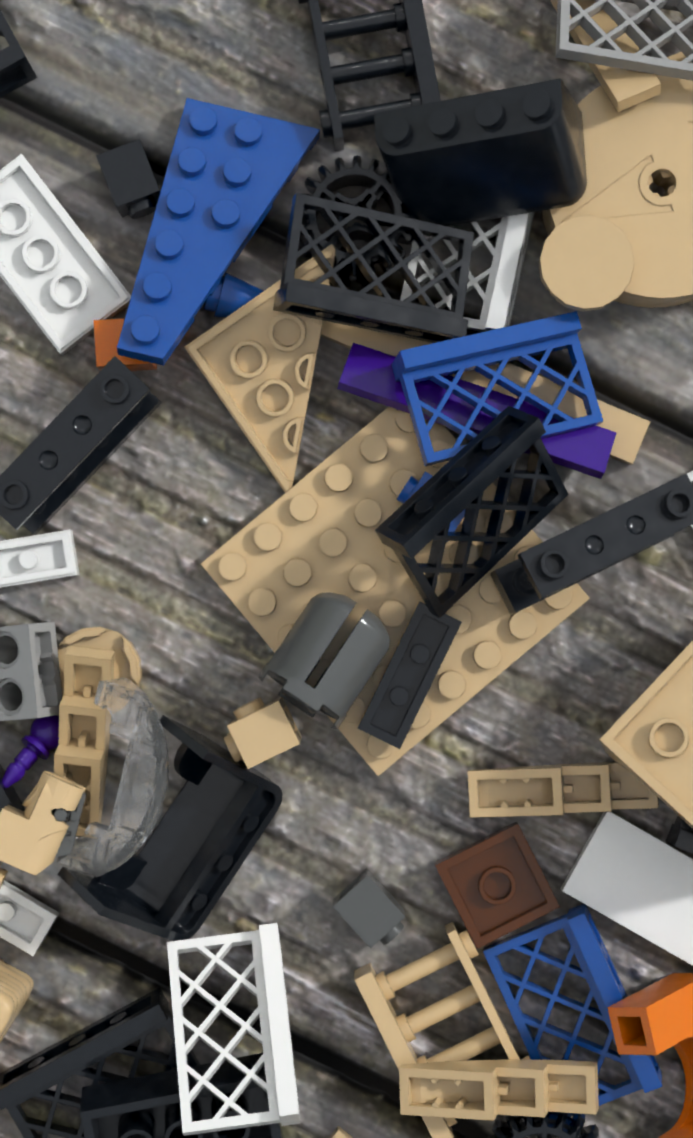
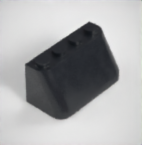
[374,78,587,226]

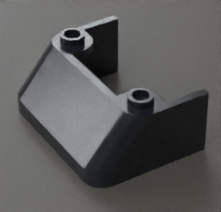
[58,715,283,941]

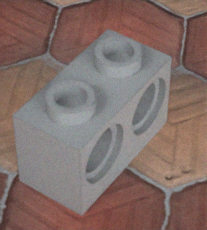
[0,622,62,721]

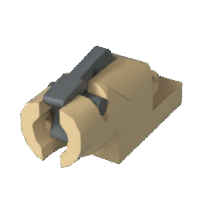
[0,770,86,888]

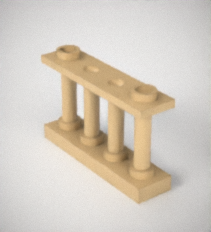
[354,922,530,1138]

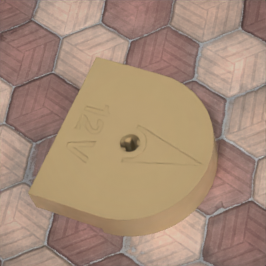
[542,52,693,308]

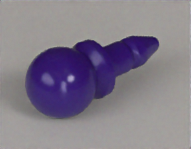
[2,715,59,788]

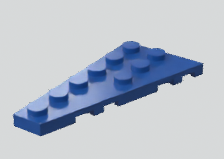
[117,98,320,366]

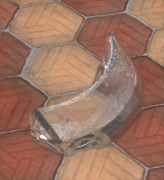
[57,678,169,877]

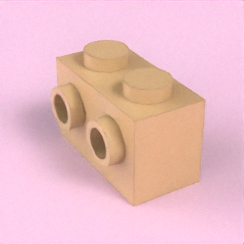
[224,697,302,769]

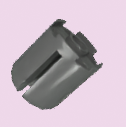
[258,592,390,729]

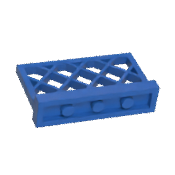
[391,311,603,466]
[483,903,662,1117]

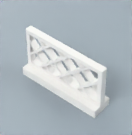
[400,212,535,332]
[167,923,301,1136]

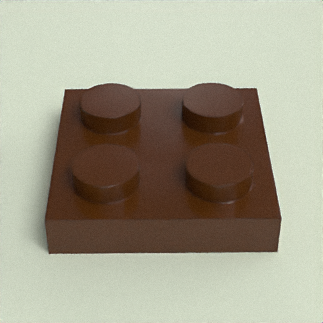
[434,822,560,949]

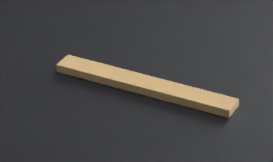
[321,321,650,465]

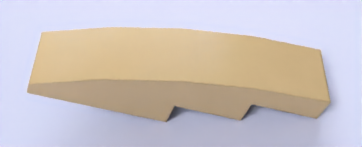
[54,646,115,838]
[467,762,659,818]
[399,1059,599,1121]

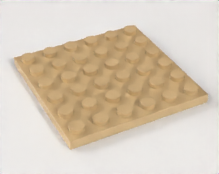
[201,407,590,776]

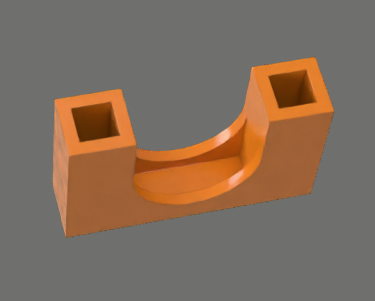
[607,973,693,1138]

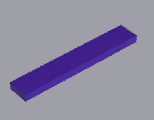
[337,342,616,479]

